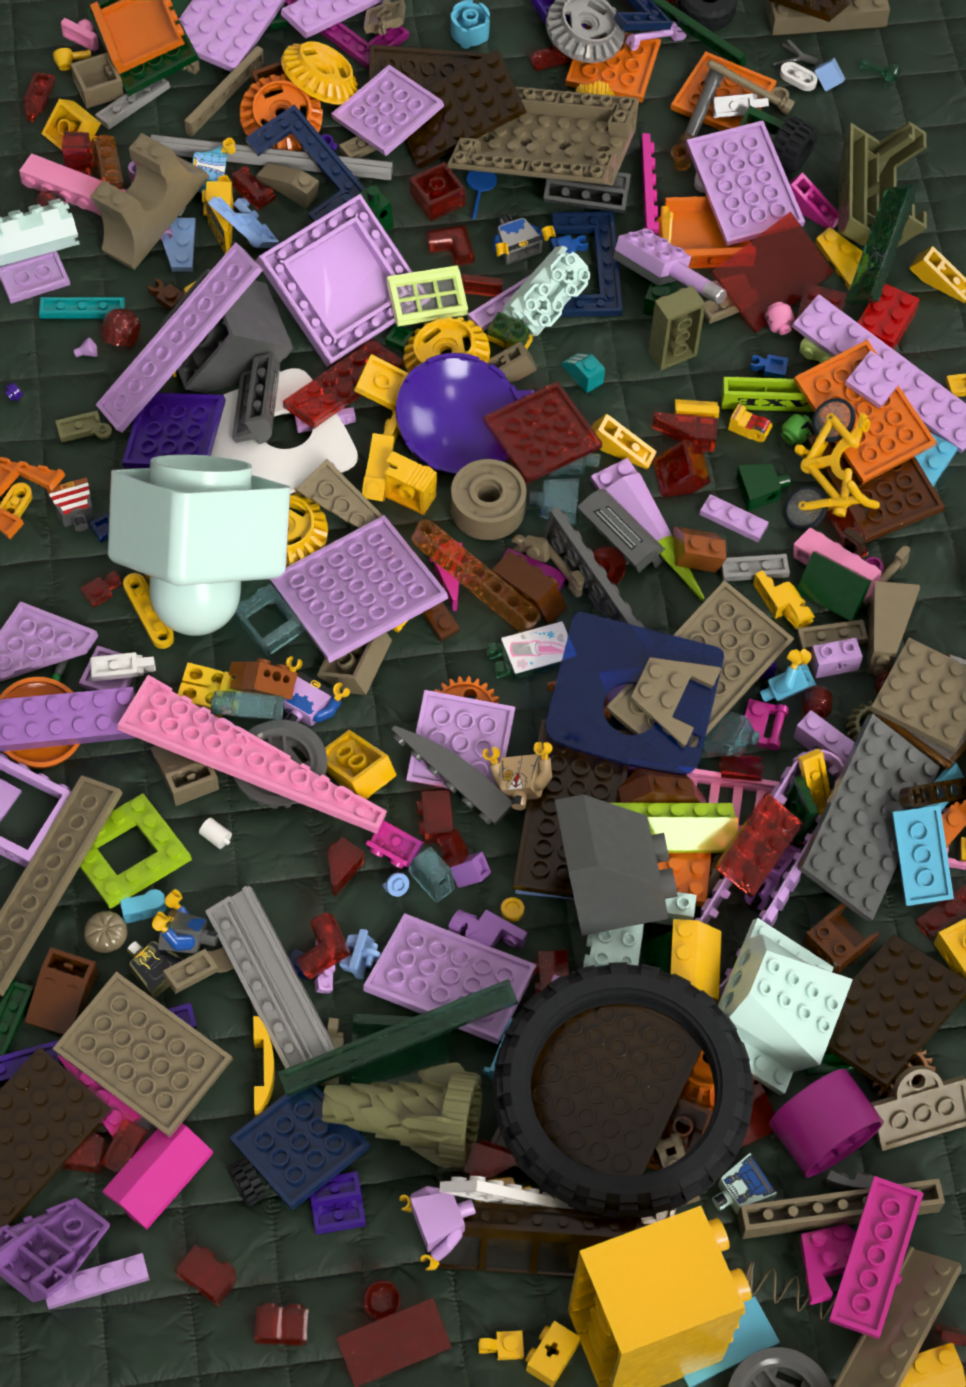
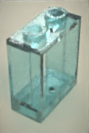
[235,583,304,657]
[211,691,284,720]

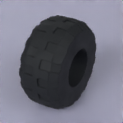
[678,0,737,31]

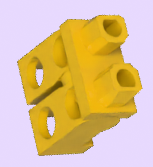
[178,662,242,718]

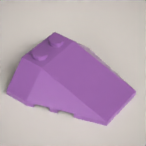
[0,1198,110,1303]

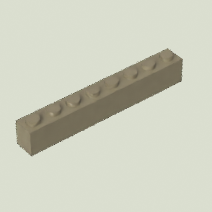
[737,1179,945,1239]

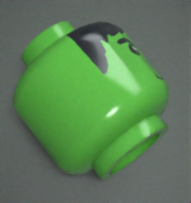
[781,414,813,446]

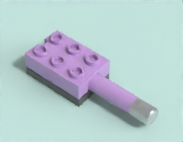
[613,228,727,304]

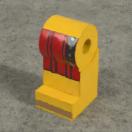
[728,404,772,442]

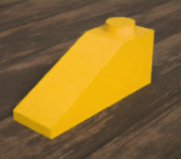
[909,246,966,303]
[585,414,657,469]

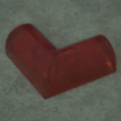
[426,225,475,266]
[297,913,351,980]

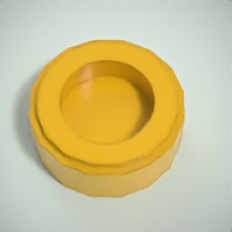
[501,897,524,922]

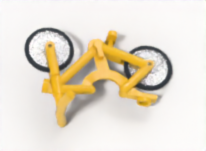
[784,398,880,530]

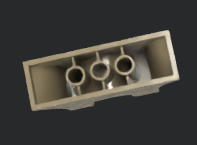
[90,133,209,270]

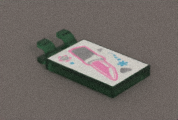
[486,620,578,679]

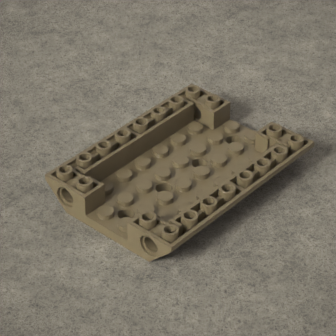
[447,87,639,185]

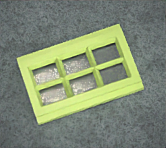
[386,265,468,327]

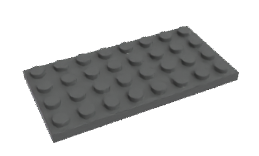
[797,714,940,922]

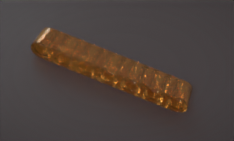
[411,519,540,633]

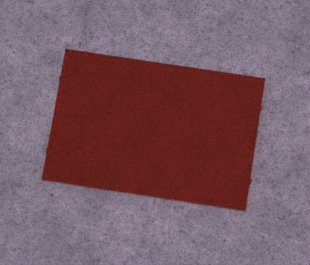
[711,211,834,333]

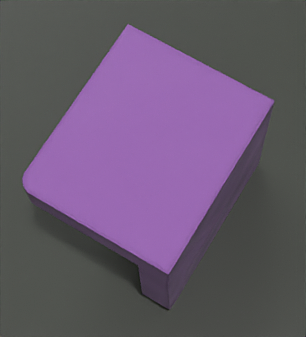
[449,851,491,888]

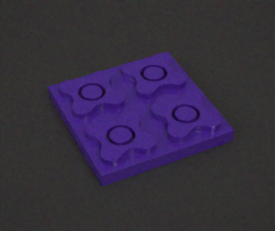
[122,393,226,468]

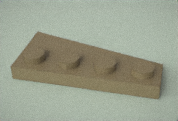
[295,459,383,529]

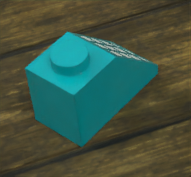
[561,353,605,393]

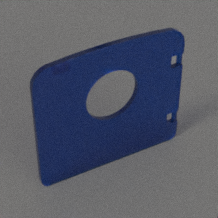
[545,612,724,775]

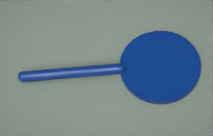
[466,171,497,220]

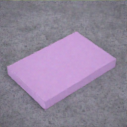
[0,251,70,304]

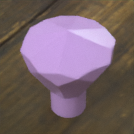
[74,337,97,357]

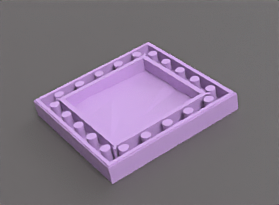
[256,194,430,367]

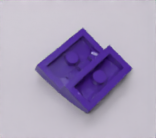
[310,1171,366,1235]

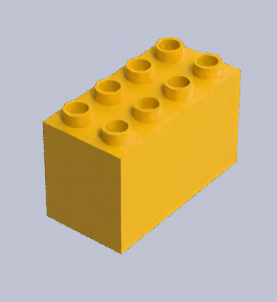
[567,1206,752,1387]

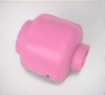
[765,302,796,335]

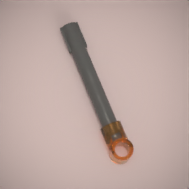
[671,63,726,171]

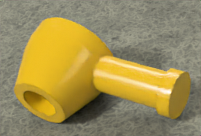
[53,48,91,71]

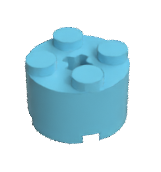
[450,0,490,49]

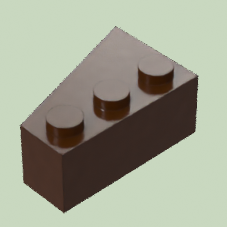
[492,552,567,625]

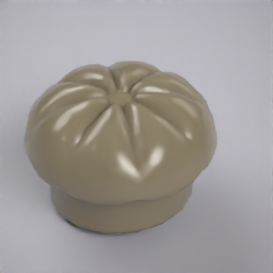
[84,911,127,953]

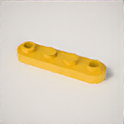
[123,573,174,649]

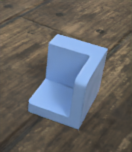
[814,58,845,91]

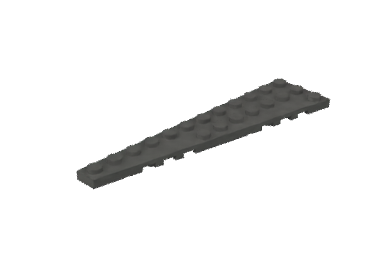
[542,506,658,667]

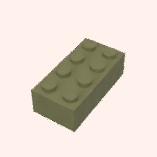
[648,285,706,371]

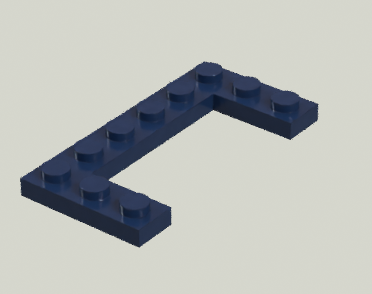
[614,0,673,31]
[246,105,365,222]
[552,211,623,317]

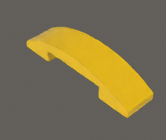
[253,1016,275,1117]

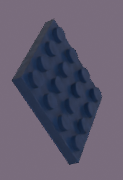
[229,1077,371,1211]

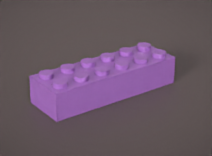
[0,687,136,752]

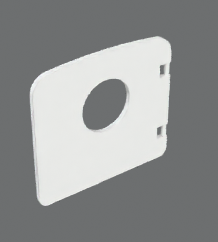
[211,368,358,494]

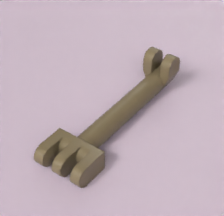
[538,537,585,597]
[861,546,910,606]

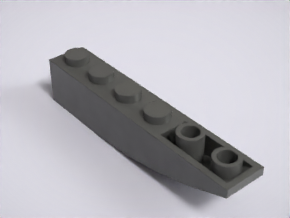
[392,726,512,826]

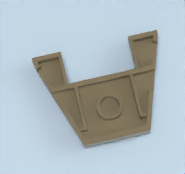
[630,657,722,748]

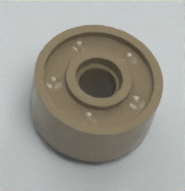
[451,459,526,540]

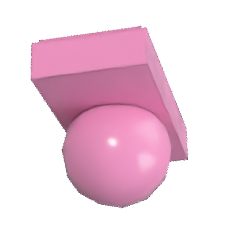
[61,18,99,52]

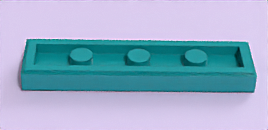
[39,297,125,319]

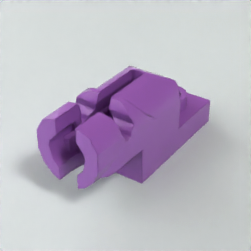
[745,840,801,910]
[448,909,527,950]

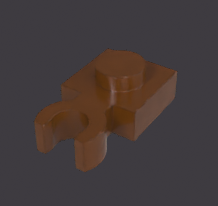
[148,278,184,311]

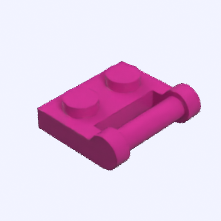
[742,699,789,750]

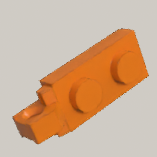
[942,800,966,848]

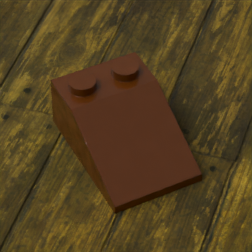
[647,1096,714,1171]

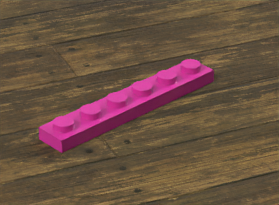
[641,133,659,234]

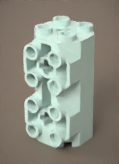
[0,199,79,266]
[501,246,590,336]

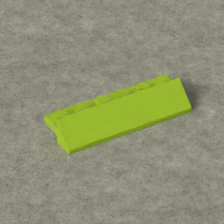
[611,803,738,853]

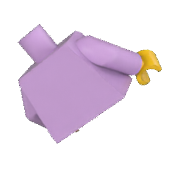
[399,1186,476,1270]

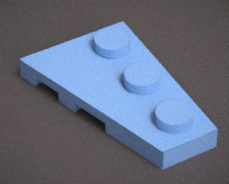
[160,218,196,272]

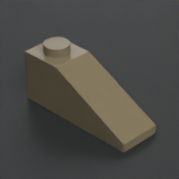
[256,163,319,209]
[488,341,537,382]

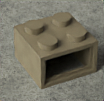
[70,52,124,109]

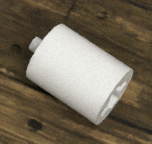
[199,818,232,849]

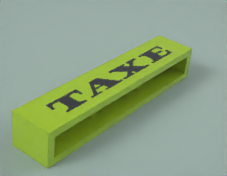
[721,377,814,412]

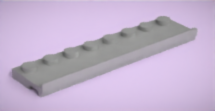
[205,886,337,1077]

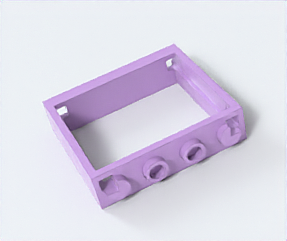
[0,753,72,868]

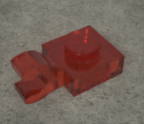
[80,571,122,608]

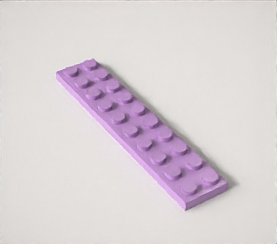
[96,242,263,433]
[792,294,966,454]

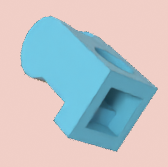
[120,889,166,924]

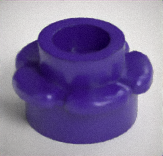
[4,382,23,402]

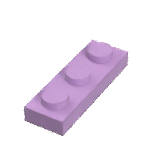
[700,494,769,542]

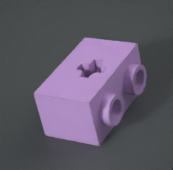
[810,638,863,678]

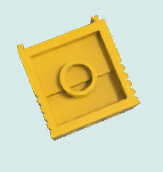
[385,451,437,515]

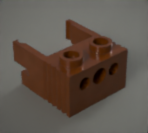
[802,903,879,974]

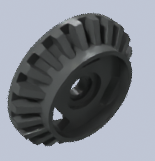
[233,720,328,809]
[728,1347,832,1387]

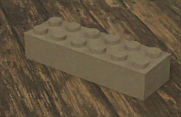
[765,0,890,36]

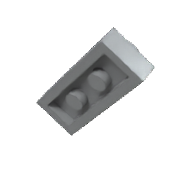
[721,554,790,582]

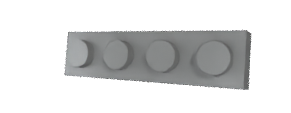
[95,78,170,129]

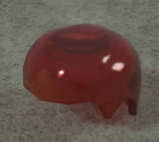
[362,1280,401,1321]

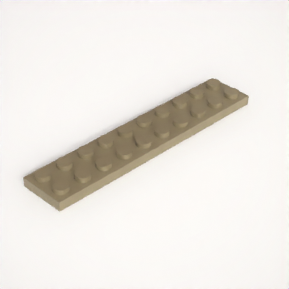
[0,775,123,996]

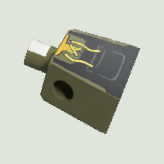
[127,941,183,1000]

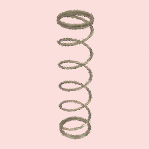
[745,1260,845,1328]

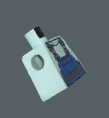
[712,1153,777,1214]

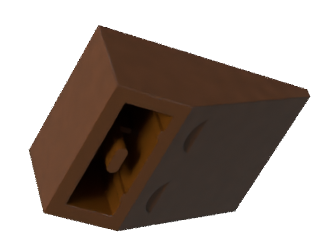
[25,947,99,1035]

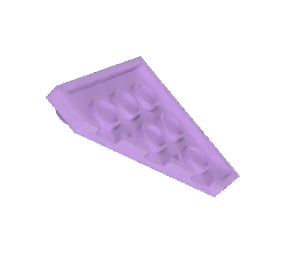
[0,601,98,681]

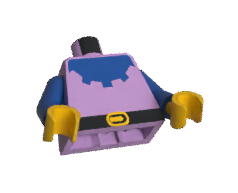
[282,656,350,726]

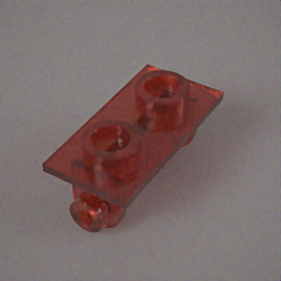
[529,46,572,71]

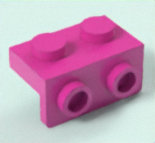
[366,820,424,869]

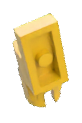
[753,570,814,630]

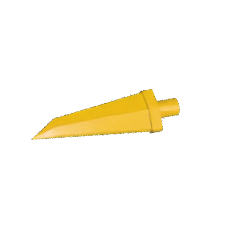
[656,206,673,244]

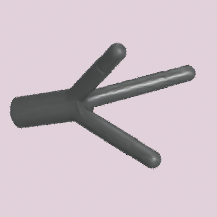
[772,39,818,67]

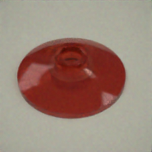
[593,547,626,585]

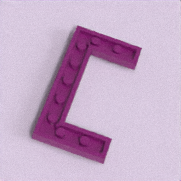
[285,0,410,69]

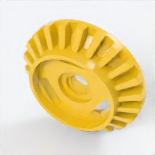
[281,41,358,105]
[403,316,490,373]
[286,492,328,567]

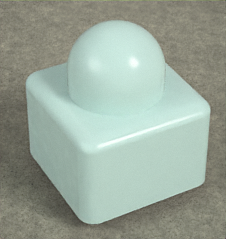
[108,455,290,636]

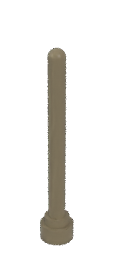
[707,60,795,116]

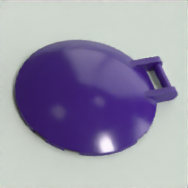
[395,353,541,475]

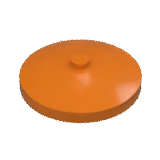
[0,677,80,769]

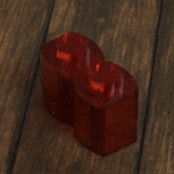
[254,1303,308,1346]

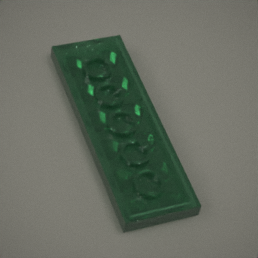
[845,184,918,305]

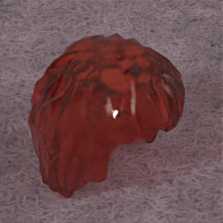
[102,308,141,347]

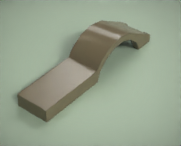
[162,947,234,994]

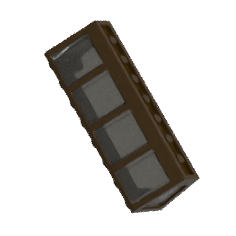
[437,1201,641,1278]

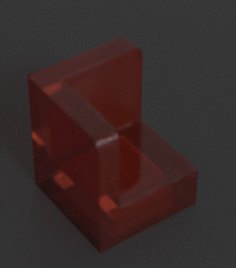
[436,829,469,870]

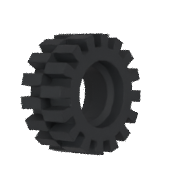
[227,1157,267,1207]

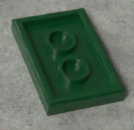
[796,551,872,621]

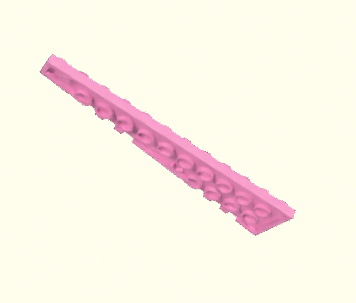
[117,675,387,834]

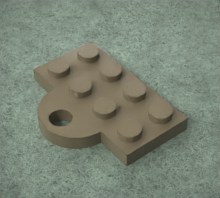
[871,1066,966,1151]

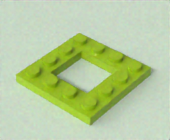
[80,793,192,909]

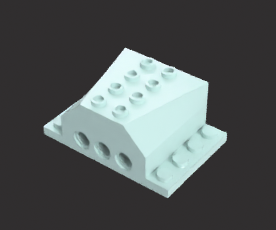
[718,918,853,1095]

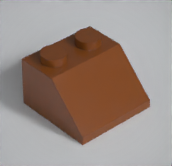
[673,526,726,573]

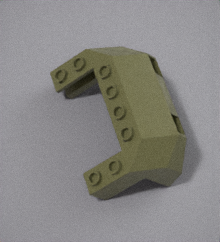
[838,121,927,248]

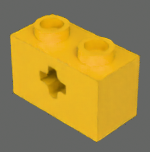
[525,1321,581,1387]

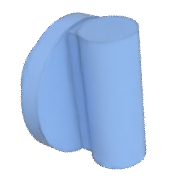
[382,872,409,897]

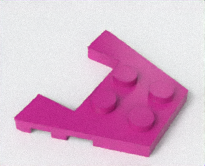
[800,1224,902,1305]

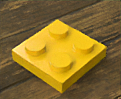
[354,354,409,410]

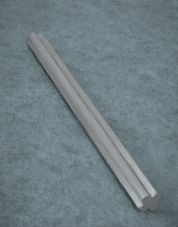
[151,134,393,181]

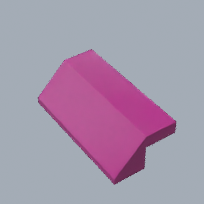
[102,1123,214,1229]

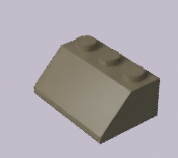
[317,632,392,695]

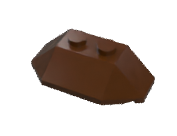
[617,767,706,803]

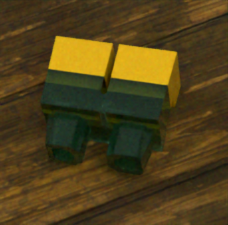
[487,312,533,349]

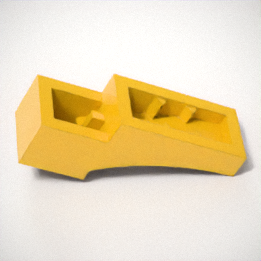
[362,433,395,501]

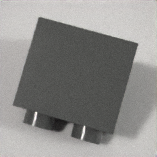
[160,269,293,393]
[555,794,678,936]

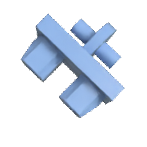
[340,929,381,979]

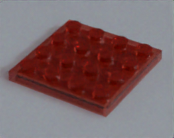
[483,381,602,484]

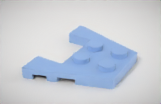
[208,197,279,248]

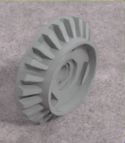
[546,0,625,63]

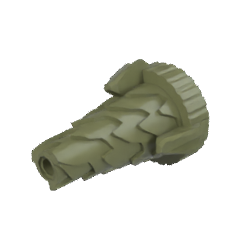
[322,1063,482,1169]

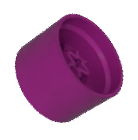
[769,1069,884,1178]

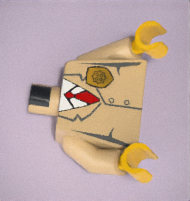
[482,742,552,810]

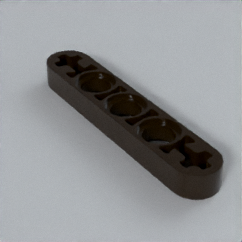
[899,777,966,809]

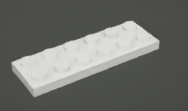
[439,1176,574,1209]

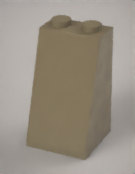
[867,581,920,676]

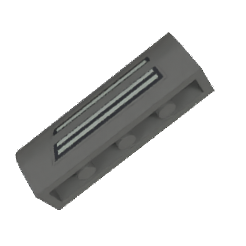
[544,172,631,214]
[232,353,280,444]
[577,489,665,573]

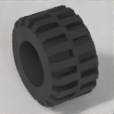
[773,116,818,173]

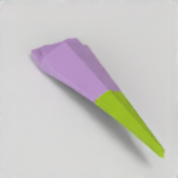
[590,458,704,602]

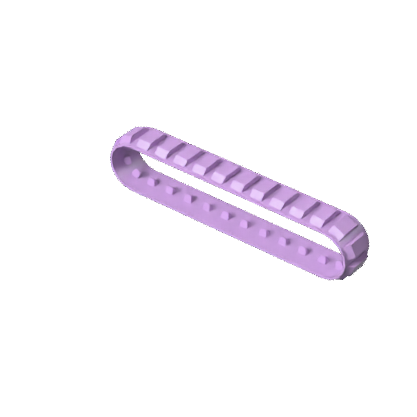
[695,749,845,1005]

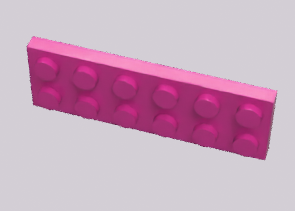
[829,1176,924,1339]

